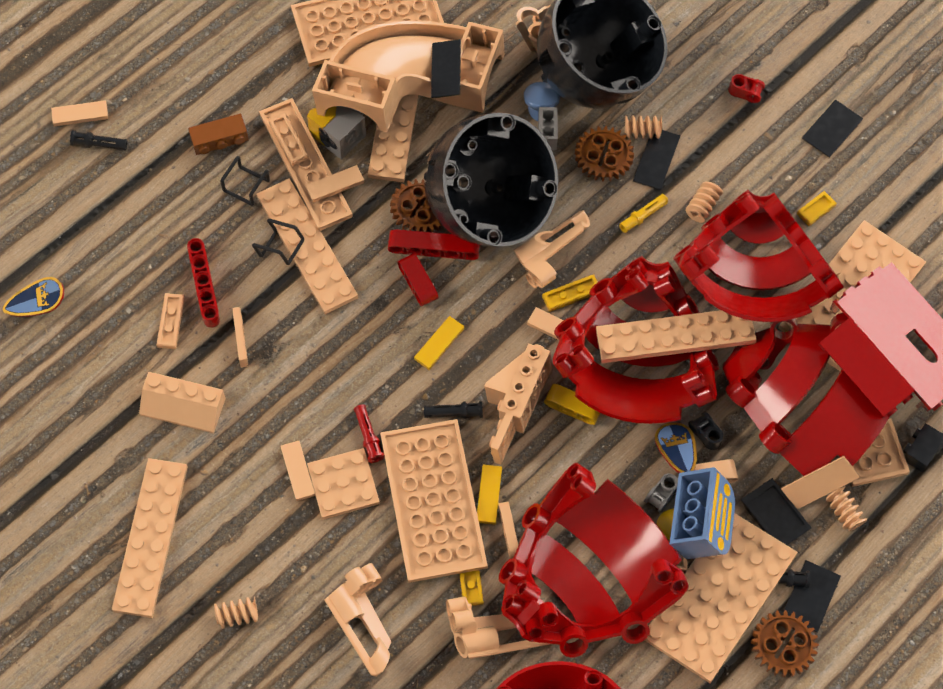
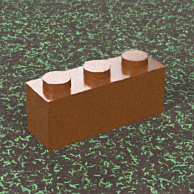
[188,113,249,155]

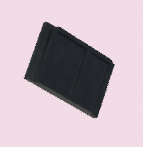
[741,478,812,545]

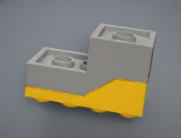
[307,106,366,160]

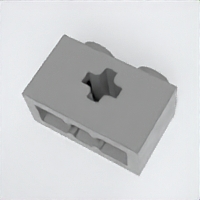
[538,107,558,150]

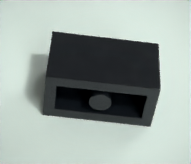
[903,423,943,472]

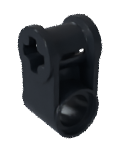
[688,411,723,450]

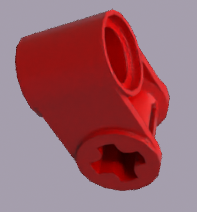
[728,74,765,103]

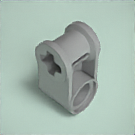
[644,473,678,513]

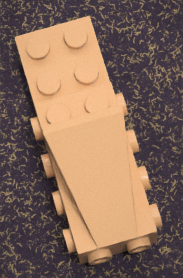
[484,343,552,465]

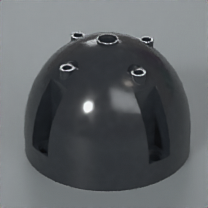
[537,0,667,109]
[424,113,558,246]

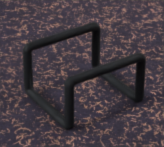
[220,156,270,206]
[252,218,304,265]

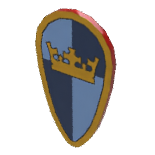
[3,277,64,317]
[655,422,697,473]

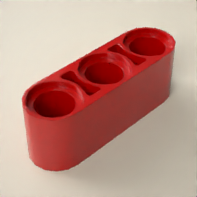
[397,253,439,307]

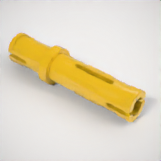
[619,194,668,233]

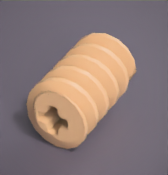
[625,115,662,139]
[686,182,723,223]
[826,486,867,531]
[214,596,258,629]

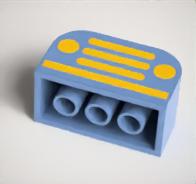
[670,467,735,559]

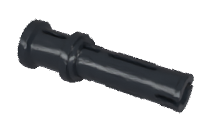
[70,130,128,151]
[424,401,483,419]
[778,569,810,588]

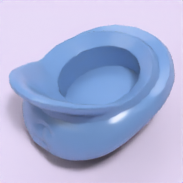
[524,82,560,121]

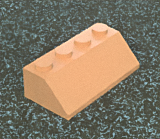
[139,372,226,433]

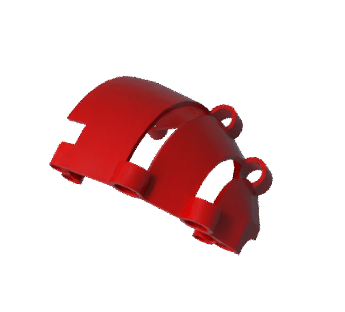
[673,189,844,322]
[553,256,719,424]
[722,313,890,476]
[499,463,689,658]

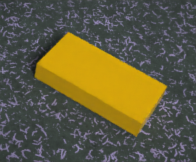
[797,191,837,226]

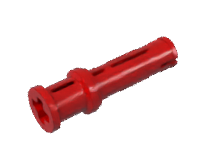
[354,405,385,463]

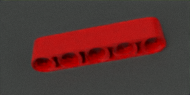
[387,229,480,260]
[187,238,220,328]

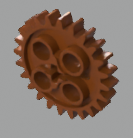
[574,126,634,182]
[390,179,442,232]
[751,610,819,677]

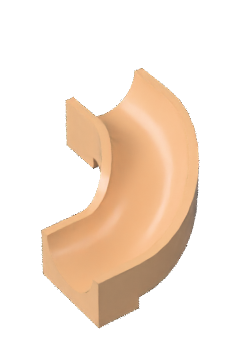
[312,21,505,132]

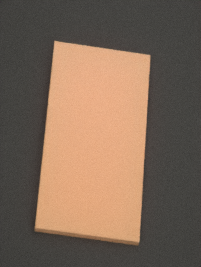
[781,456,860,509]

